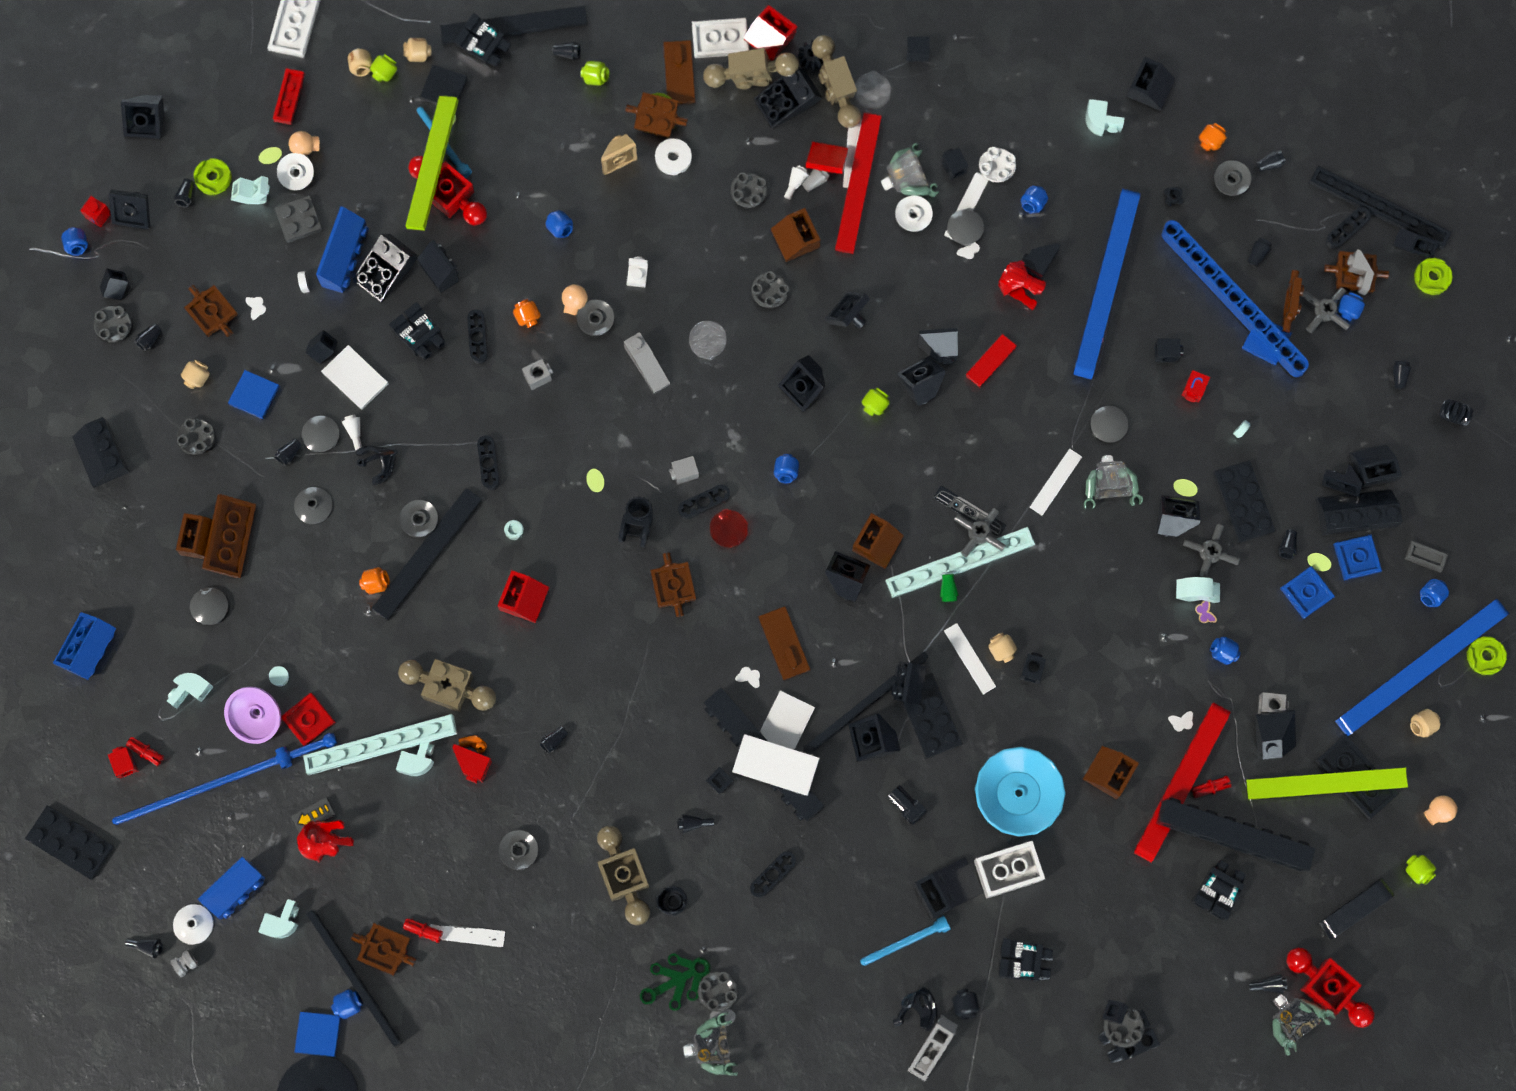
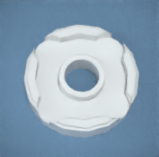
[655,138,692,175]

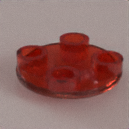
[710,509,748,548]

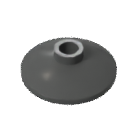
[1214,160,1251,196]
[577,300,614,336]
[294,487,333,524]
[399,500,438,537]
[499,830,538,870]

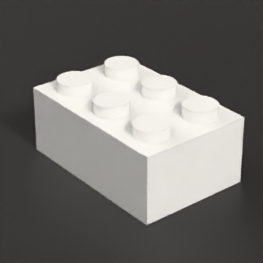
[974,841,1045,899]

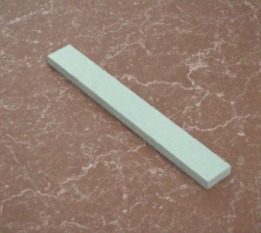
[885,527,1035,598]
[303,714,457,775]

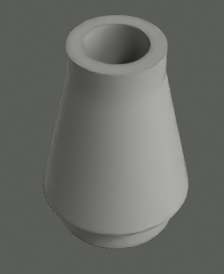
[802,169,829,192]

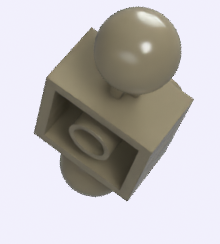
[812,35,861,128]
[703,48,799,89]
[398,659,496,712]
[597,825,650,925]

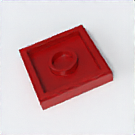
[806,141,848,174]
[281,692,336,746]

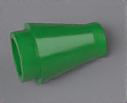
[940,574,959,602]

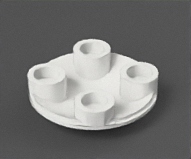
[979,147,1016,182]

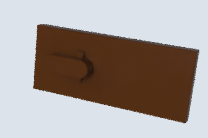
[663,40,695,104]
[758,606,810,681]

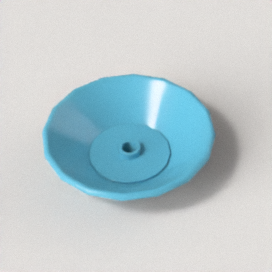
[975,747,1065,837]

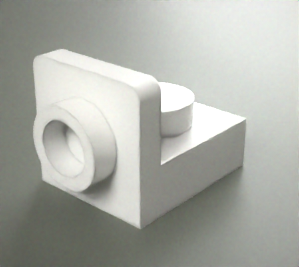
[627,257,648,288]

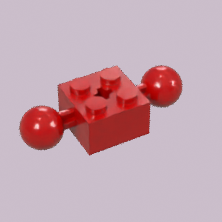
[408,156,487,226]
[1286,947,1374,1028]

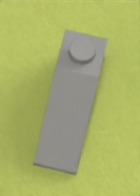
[624,332,670,394]
[908,1015,958,1081]

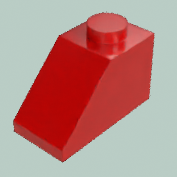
[452,744,492,784]

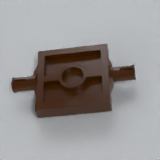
[625,92,688,138]
[1324,251,1389,293]
[1282,270,1304,333]
[184,285,238,337]
[650,552,696,617]
[351,923,416,976]

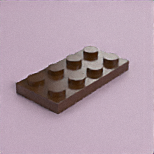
[202,494,256,579]

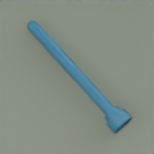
[417,107,472,178]
[860,915,950,966]

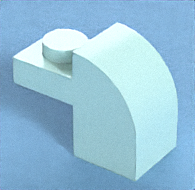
[1086,99,1124,136]
[231,176,270,204]
[1176,577,1220,603]
[167,673,213,708]
[396,741,434,776]
[258,899,299,938]

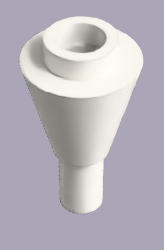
[784,165,809,200]
[342,415,362,451]

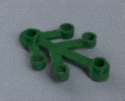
[640,953,711,1011]

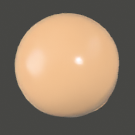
[289,131,320,156]
[562,284,588,316]
[1424,795,1457,825]

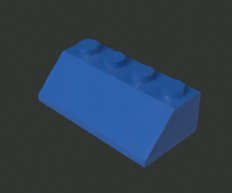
[316,206,368,293]

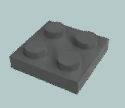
[275,196,322,243]

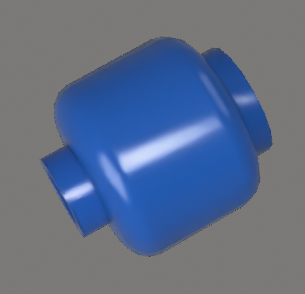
[1021,186,1048,213]
[546,210,573,238]
[61,227,88,256]
[1337,292,1365,322]
[774,454,799,483]
[1420,579,1449,607]
[1210,636,1240,665]
[331,989,363,1019]

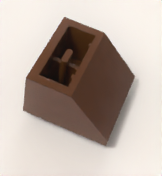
[771,208,820,262]
[176,513,212,559]
[852,513,904,569]
[1083,746,1139,800]

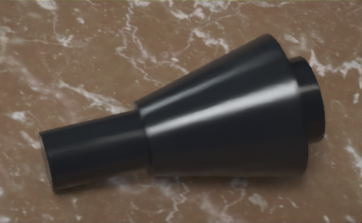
[677,814,714,834]
[125,938,163,959]
[1249,974,1287,994]

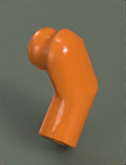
[459,735,487,753]

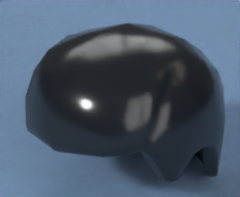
[656,886,687,916]

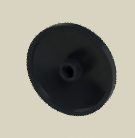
[277,1055,358,1091]

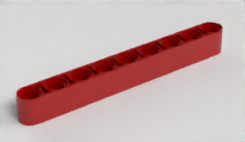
[1134,702,1231,862]

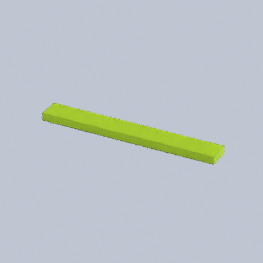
[405,96,458,231]
[1246,768,1408,800]

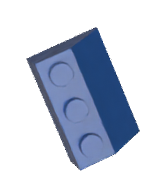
[53,612,117,680]
[198,857,266,920]

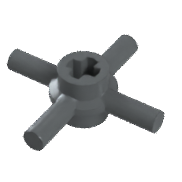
[1302,287,1351,333]
[954,508,1006,557]
[1183,524,1240,578]

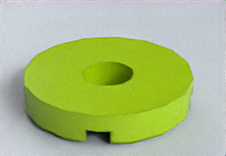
[194,158,232,195]
[1414,258,1453,295]
[1467,636,1507,675]

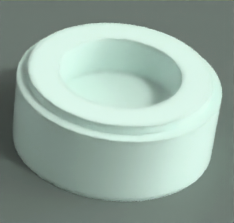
[1233,420,1251,438]
[504,520,524,540]
[269,666,289,687]

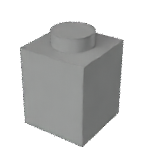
[669,456,699,485]

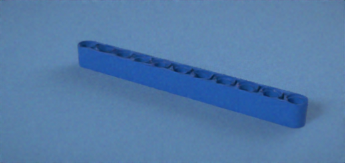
[1073,189,1141,380]
[1162,220,1309,377]
[1335,599,1510,737]

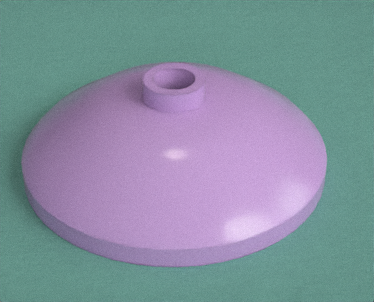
[224,686,281,744]

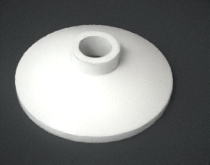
[277,153,314,190]
[895,196,933,231]
[173,904,213,944]

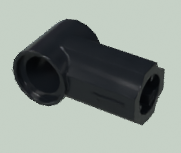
[887,785,927,825]

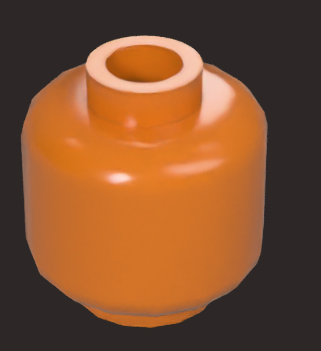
[1199,123,1226,152]
[513,299,541,328]
[359,567,390,594]

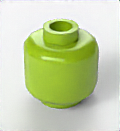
[370,54,397,83]
[581,61,609,86]
[862,388,890,416]
[1406,855,1436,885]

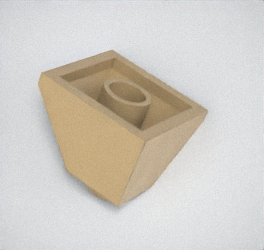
[601,134,637,175]

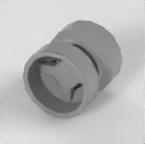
[170,949,198,977]

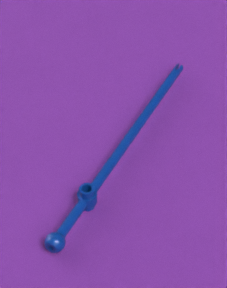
[112,733,337,825]

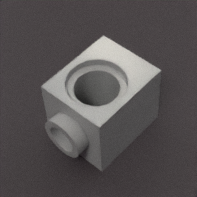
[522,359,553,390]
[1258,692,1289,714]

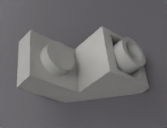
[1347,249,1374,295]

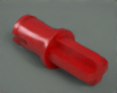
[126,737,165,767]
[1191,776,1231,798]
[403,918,443,943]

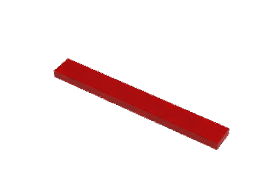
[835,113,882,254]

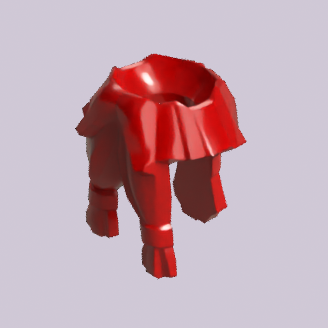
[998,261,1046,310]
[297,819,354,863]

